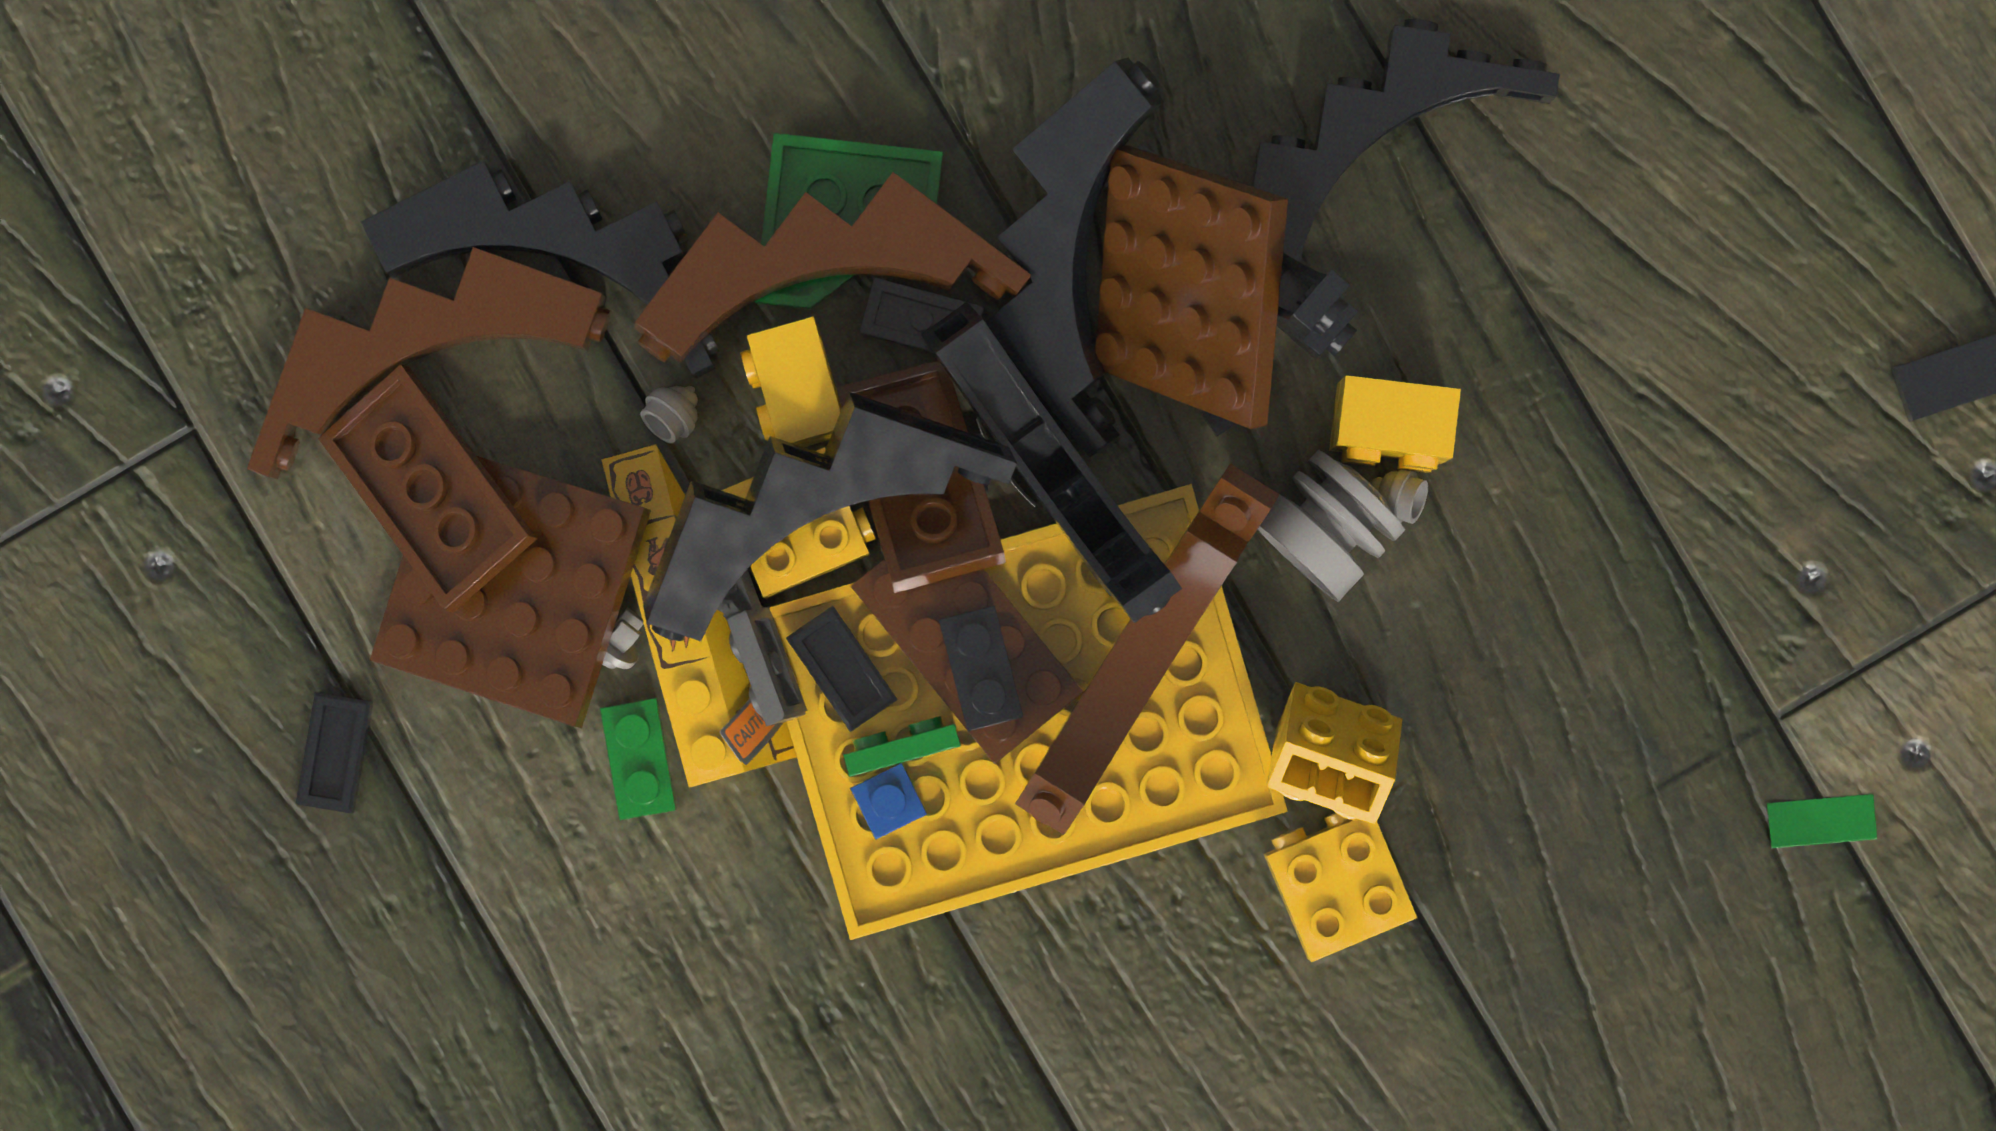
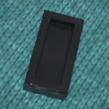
[1891,334,1996,422]
[786,606,898,732]
[296,692,373,814]

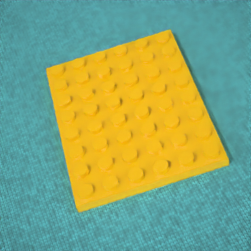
[769,484,1288,940]

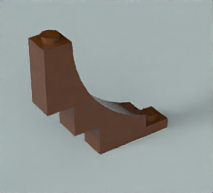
[635,172,1031,363]
[247,247,612,480]
[1015,463,1280,835]

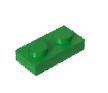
[600,698,677,820]
[843,716,961,777]

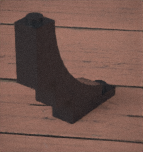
[985,57,1164,457]
[643,392,1017,641]

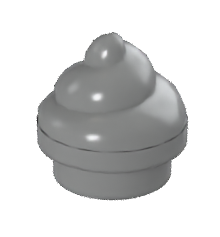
[640,386,698,443]
[1369,469,1428,524]

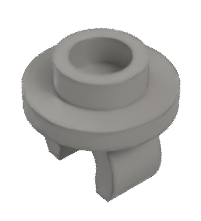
[602,607,643,669]

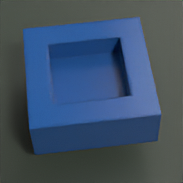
[850,763,927,840]

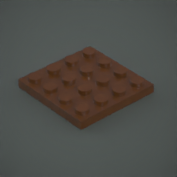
[1095,145,1288,429]
[370,456,651,728]

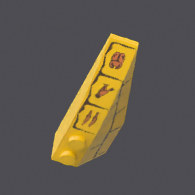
[602,444,797,788]

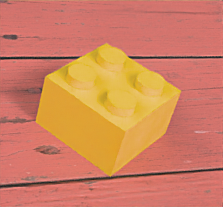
[740,317,841,447]
[1329,375,1461,473]

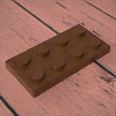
[836,360,1006,593]
[318,364,537,613]
[850,559,1083,764]

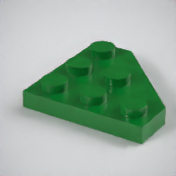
[754,133,943,310]

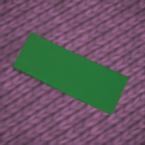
[1767,794,1877,849]

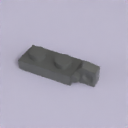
[717,569,808,726]

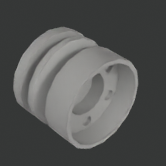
[1257,450,1405,602]

